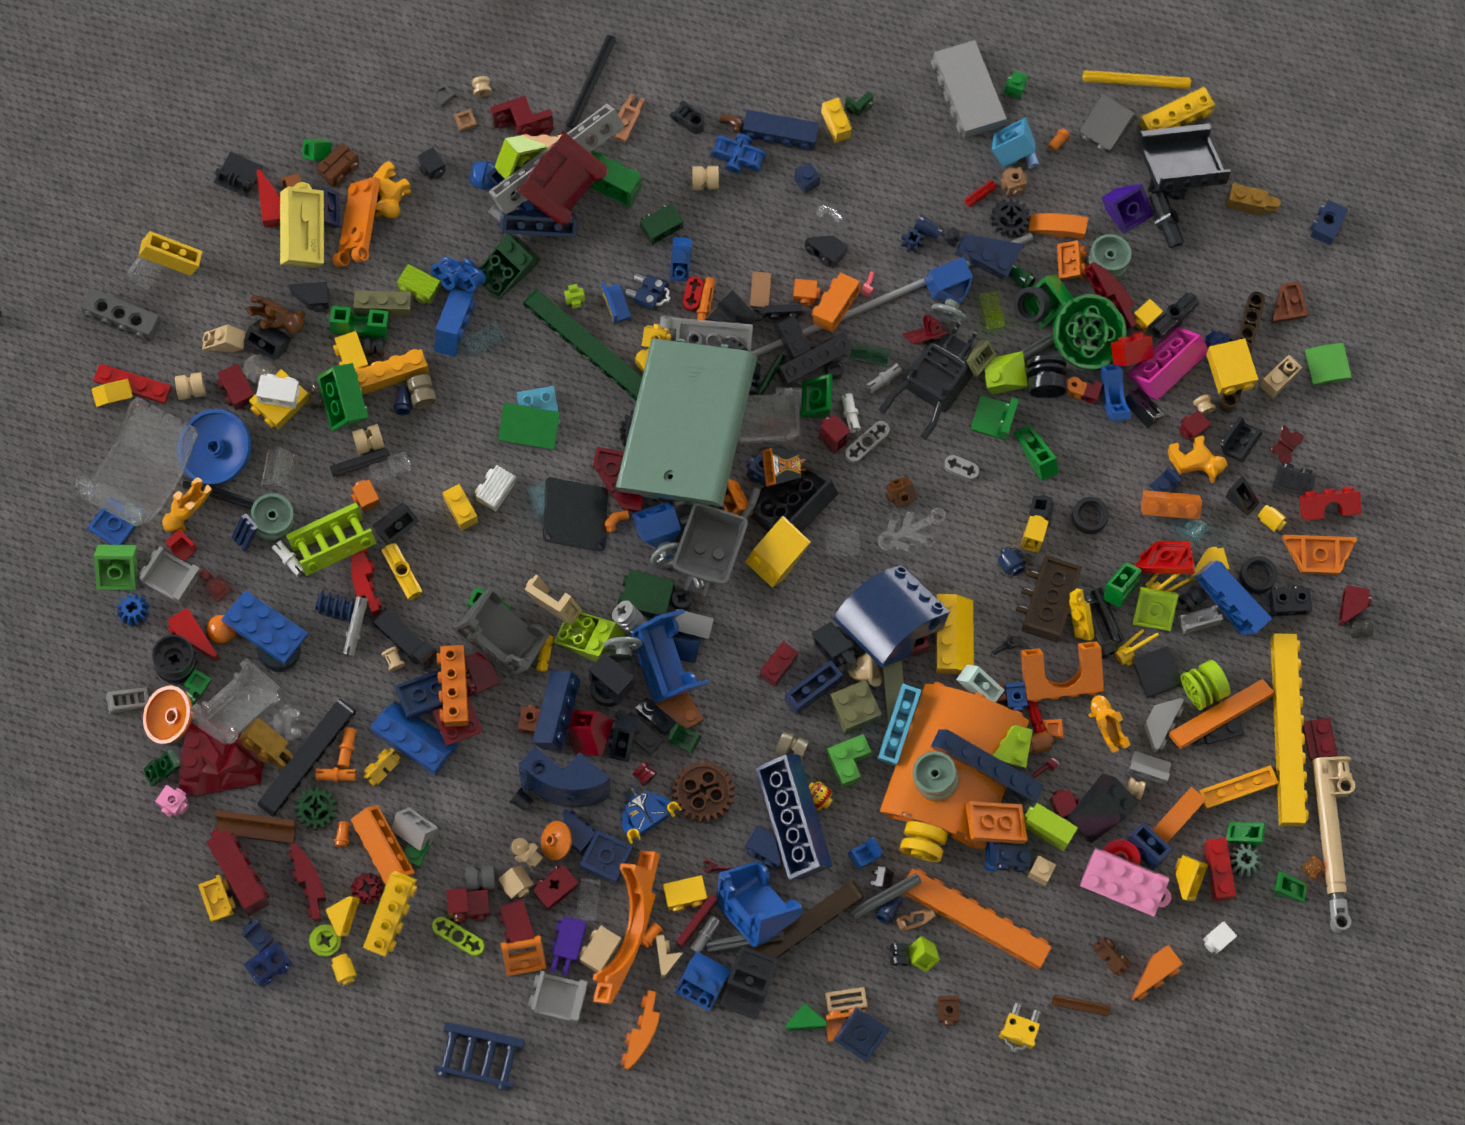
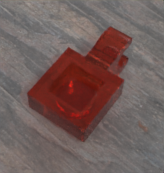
[199,568,232,602]

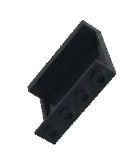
[1137,124,1231,192]

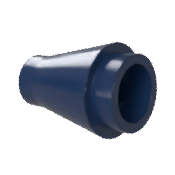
[913,216,942,239]
[393,386,412,416]
[875,896,903,925]

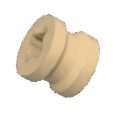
[472,76,492,98]
[1193,394,1216,415]
[1127,777,1146,800]

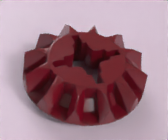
[351,873,383,905]

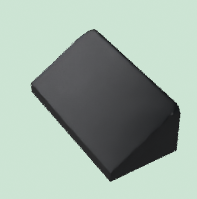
[1125,388,1164,428]

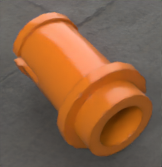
[1047,128,1070,152]
[334,821,350,848]
[640,922,663,948]

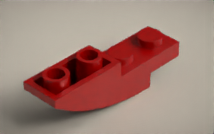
[351,548,382,617]

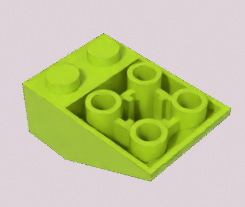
[553,612,626,662]

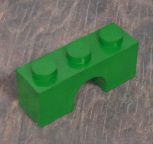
[330,306,390,339]

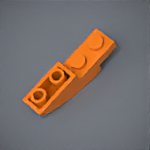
[621,990,660,1071]

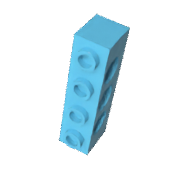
[877,684,921,766]

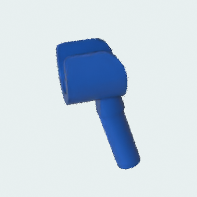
[984,844,996,872]

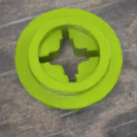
[309,924,342,957]

